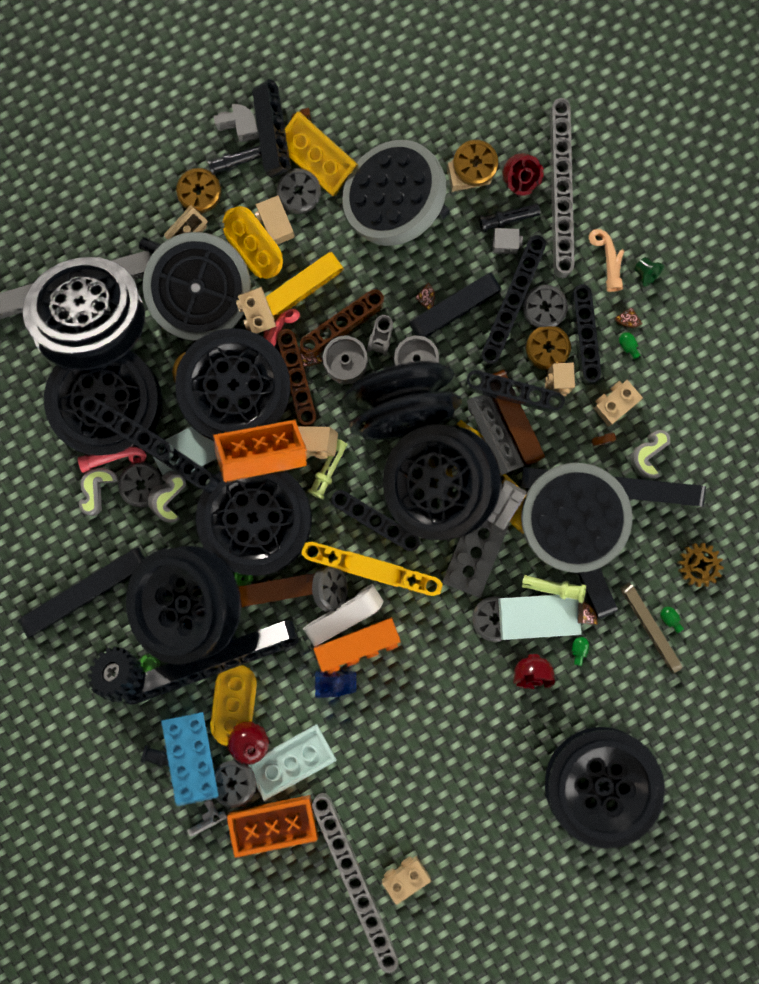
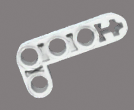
[303,584,384,646]

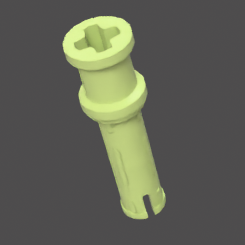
[307,439,348,500]
[522,575,586,603]

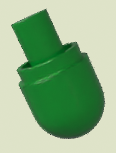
[619,332,641,359]
[660,606,684,634]
[572,637,589,666]

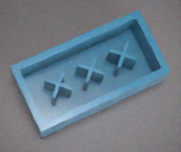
[162,712,218,807]

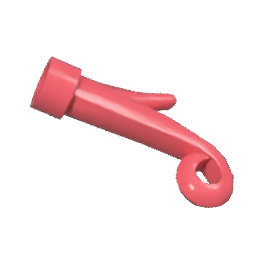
[264,309,300,347]
[77,447,147,473]

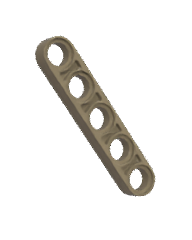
[620,582,683,674]

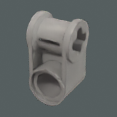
[367,315,393,356]

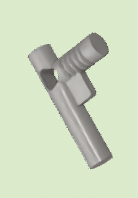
[187,799,227,837]

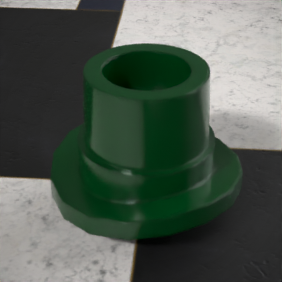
[634,257,664,287]

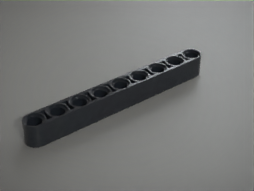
[521,467,707,507]
[125,620,299,705]

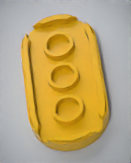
[223,206,283,279]
[210,665,257,747]

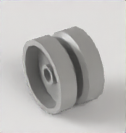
[394,335,439,365]
[323,336,368,384]

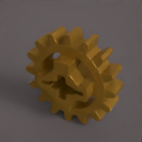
[677,543,724,587]

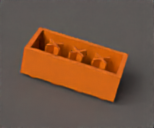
[214,420,306,482]
[313,617,401,674]
[227,795,319,858]

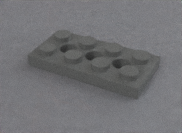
[467,395,525,475]
[442,520,510,598]

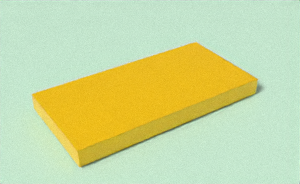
[285,112,358,196]

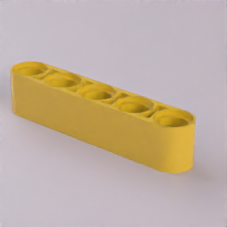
[266,252,344,320]

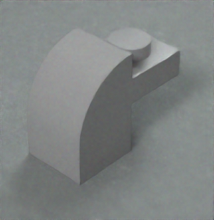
[214,104,259,142]

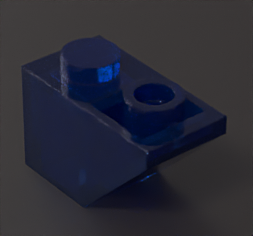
[315,671,357,698]

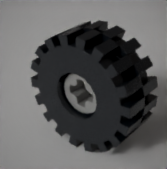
[88,647,144,703]

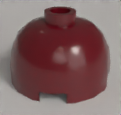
[502,153,544,196]
[514,654,555,689]
[227,721,269,765]

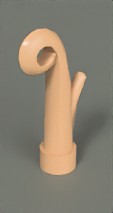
[589,229,624,292]

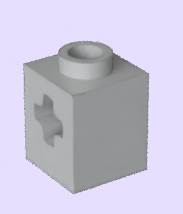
[493,228,523,254]

